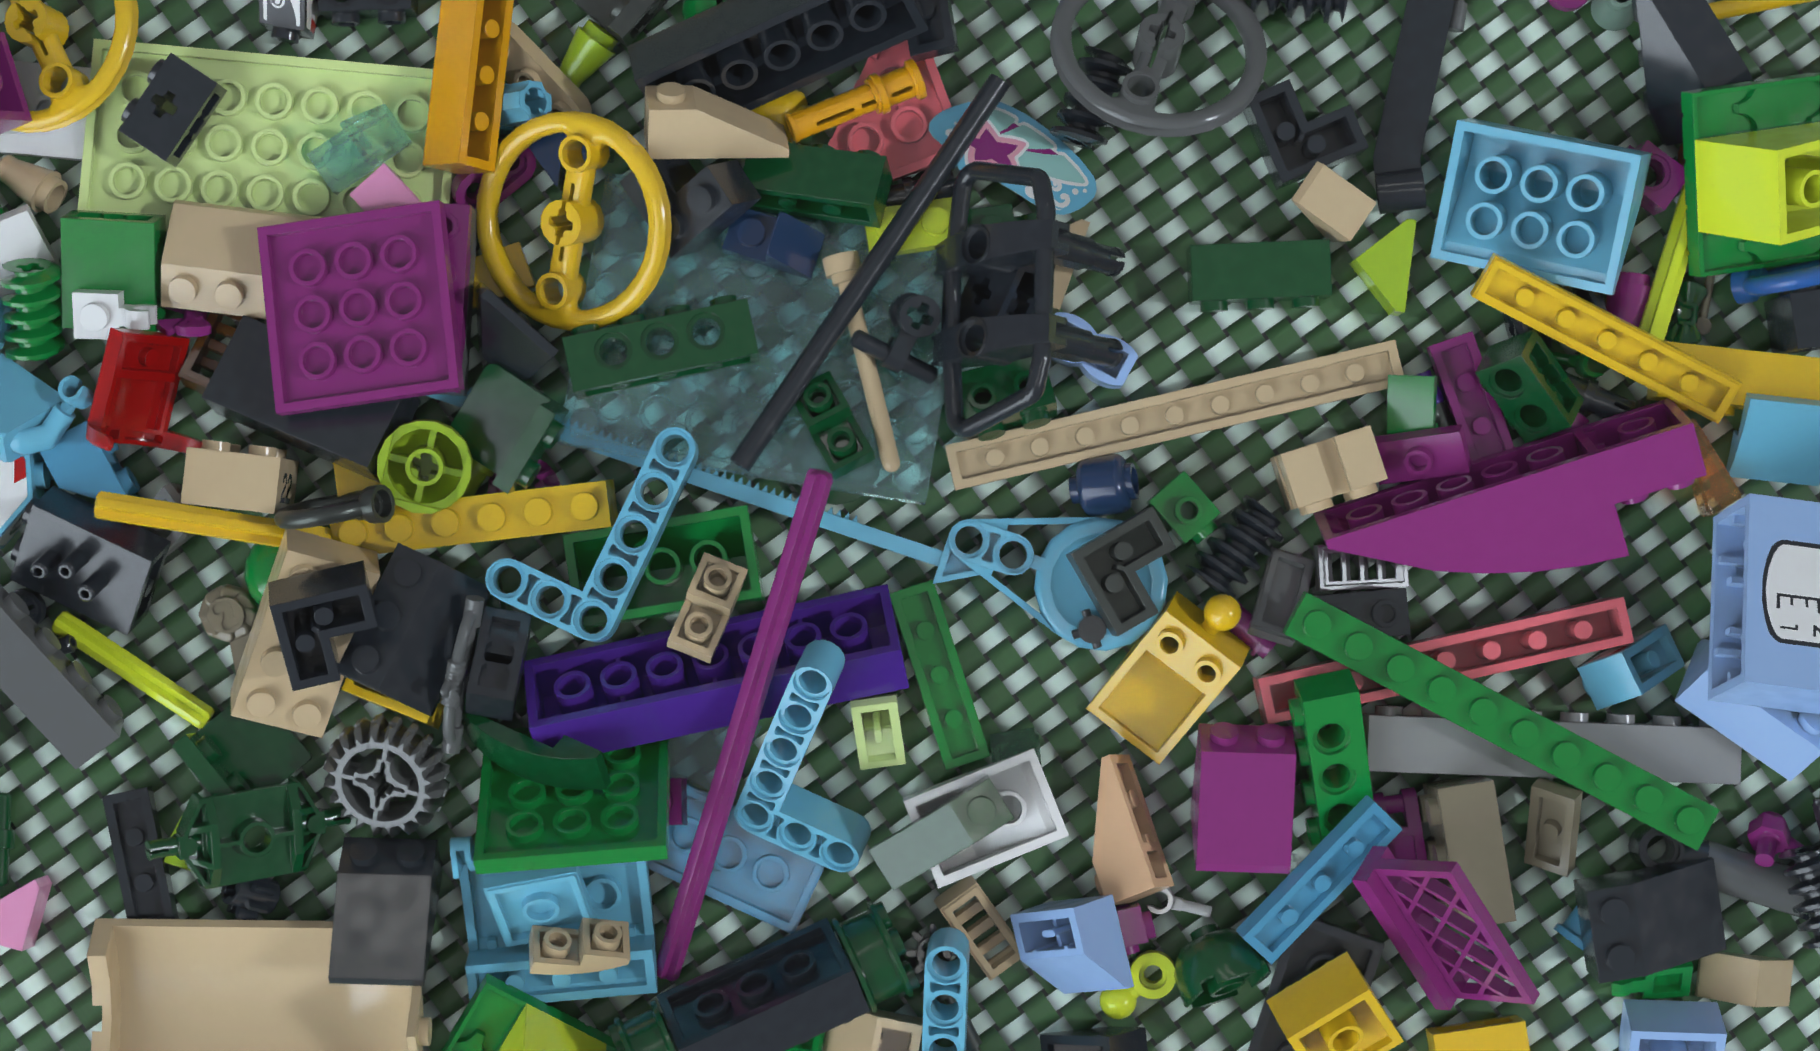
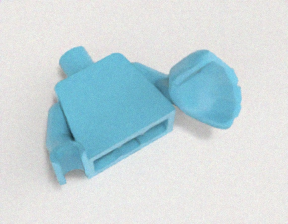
[0,297,94,462]

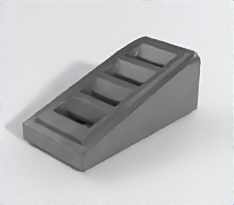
[1313,545,1409,591]

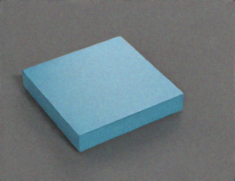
[483,866,597,947]

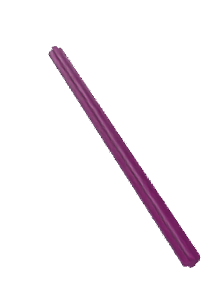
[656,468,833,981]

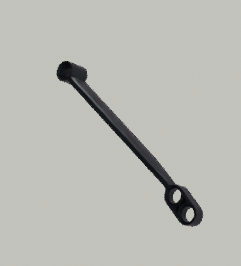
[1373,0,1455,214]

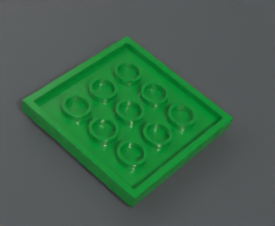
[473,727,671,874]

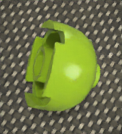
[377,419,472,514]

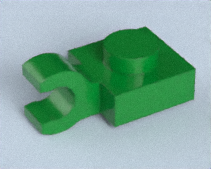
[1611,961,1693,1000]

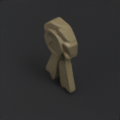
[198,584,258,673]

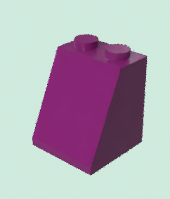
[1190,722,1296,874]

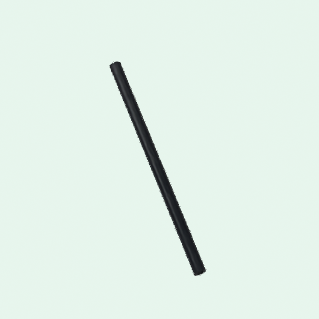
[730,74,1009,472]

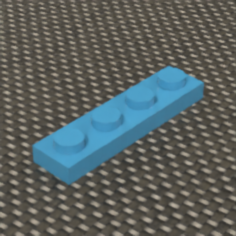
[1236,795,1403,965]

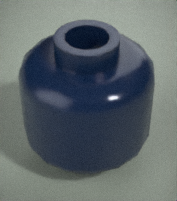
[1069,454,1139,517]

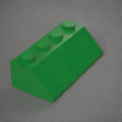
[562,505,765,629]

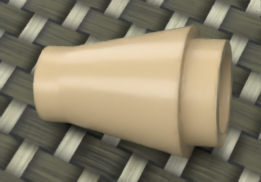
[0,155,68,214]

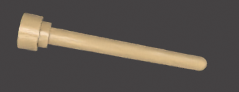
[822,250,900,472]

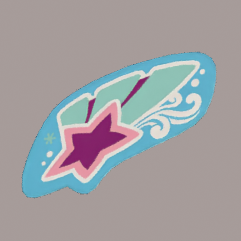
[928,102,1097,215]

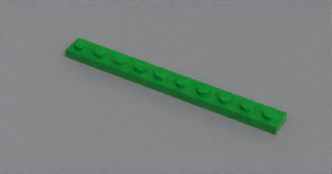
[1282,591,1720,851]

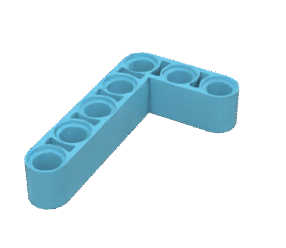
[485,427,699,643]
[734,640,871,872]
[922,927,970,1051]

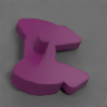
[156,307,212,337]

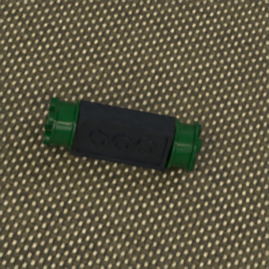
[607,901,920,1051]

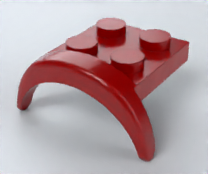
[86,327,202,453]

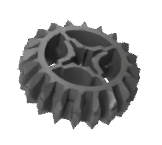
[323,713,450,838]

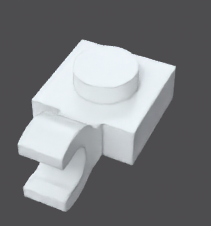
[72,289,158,340]

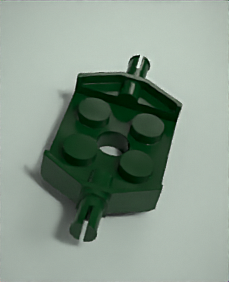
[145,776,351,889]

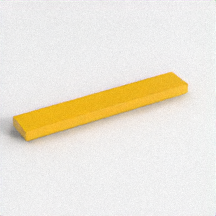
[1470,252,1743,424]

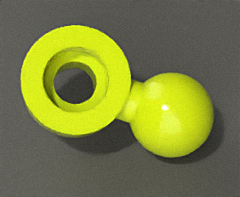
[1100,950,1176,1019]

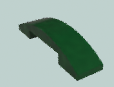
[461,696,611,790]

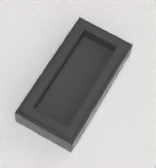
[1247,547,1316,647]

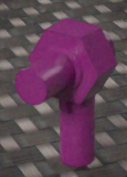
[1747,811,1804,867]

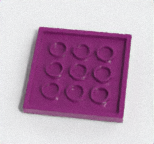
[257,200,464,416]

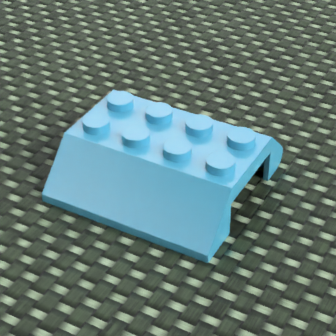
[450,836,658,1003]

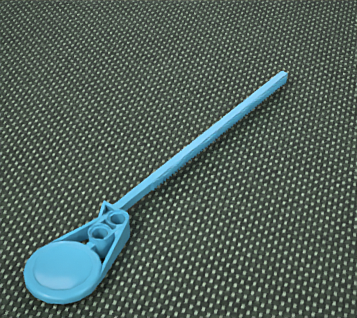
[425,387,1168,651]

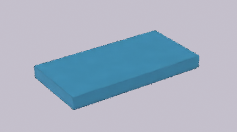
[648,776,824,934]

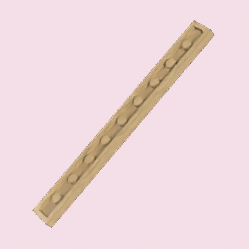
[945,340,1404,491]

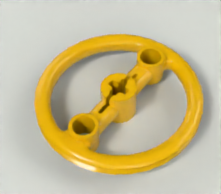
[4,0,139,133]
[476,111,672,331]

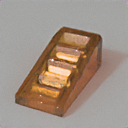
[1690,418,1742,517]

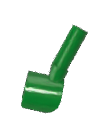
[1551,351,1603,378]

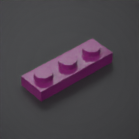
[1426,331,1515,461]

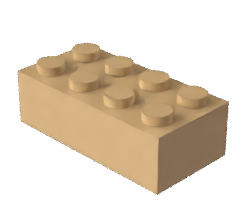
[230,529,380,738]

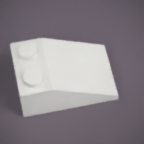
[903,748,1069,888]

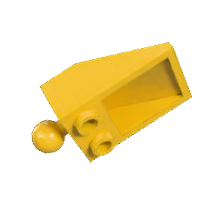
[1086,591,1250,765]

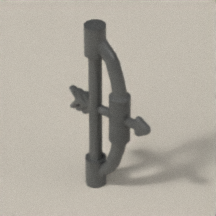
[440,595,485,755]

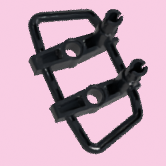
[931,161,1125,438]

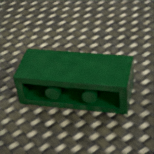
[743,141,893,228]
[1186,239,1332,313]

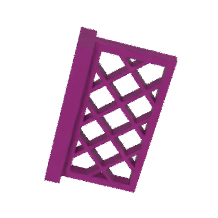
[1352,846,1540,1010]

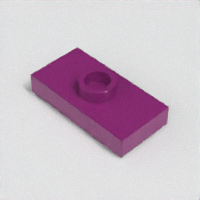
[1374,424,1472,485]

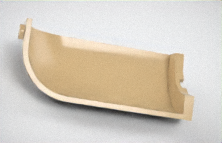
[87,918,432,1051]

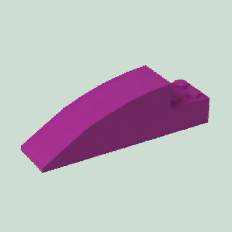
[1313,398,1707,574]

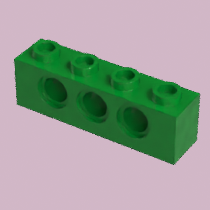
[1288,668,1373,846]

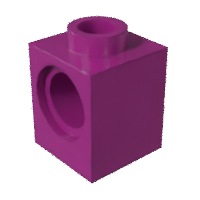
[1626,140,1685,216]

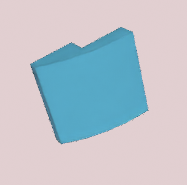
[1725,393,1820,486]

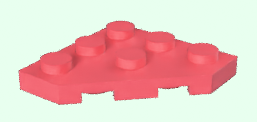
[828,40,952,182]

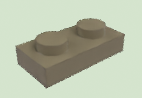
[1524,777,1583,877]

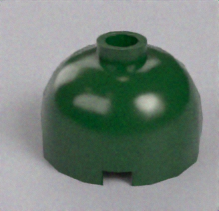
[1174,924,1271,1009]

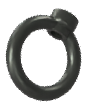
[274,485,395,529]

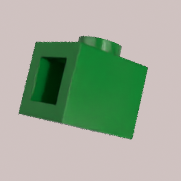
[1146,471,1221,544]

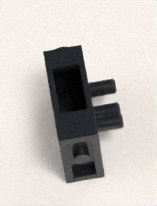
[10,486,171,635]

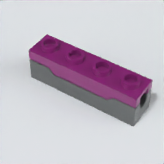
[434,203,477,396]

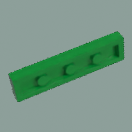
[890,580,990,770]

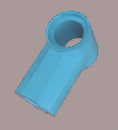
[499,80,552,135]

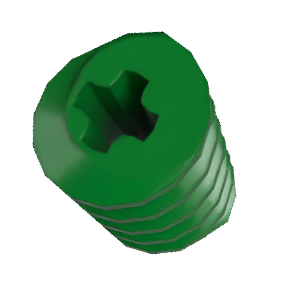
[0,258,65,361]

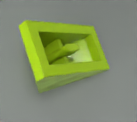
[1349,219,1417,316]

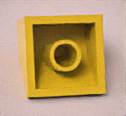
[1266,951,1404,1051]

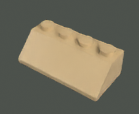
[161,200,324,319]

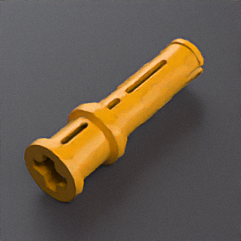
[784,59,927,143]

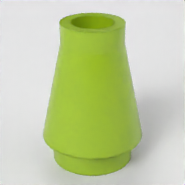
[559,19,619,88]

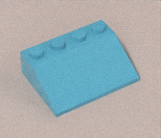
[1430,118,1652,295]

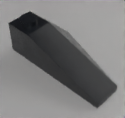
[1632,0,1754,146]

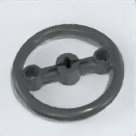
[1050,0,1267,137]

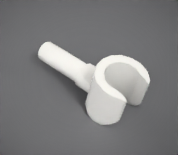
[1147,888,1212,917]

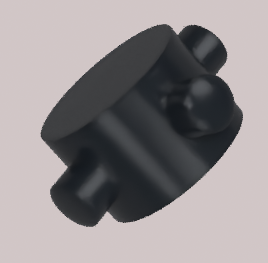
[1071,609,1107,649]

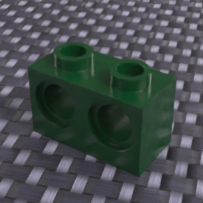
[1475,329,1584,443]

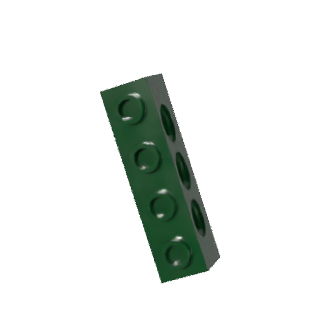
[562,295,760,400]

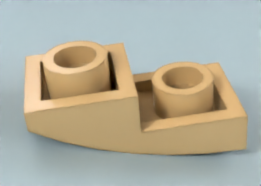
[667,552,748,664]
[529,917,631,975]

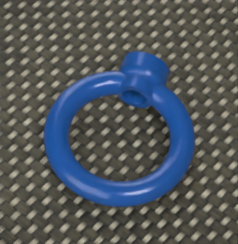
[1730,260,1820,305]

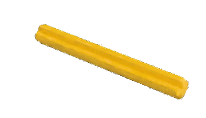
[94,491,331,547]

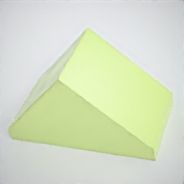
[850,693,906,770]

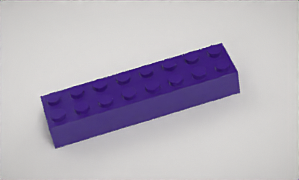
[524,584,909,753]

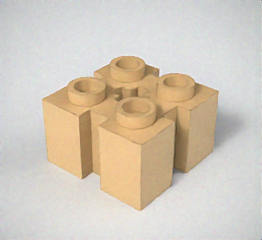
[1270,425,1388,516]

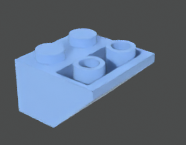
[1010,894,1134,994]

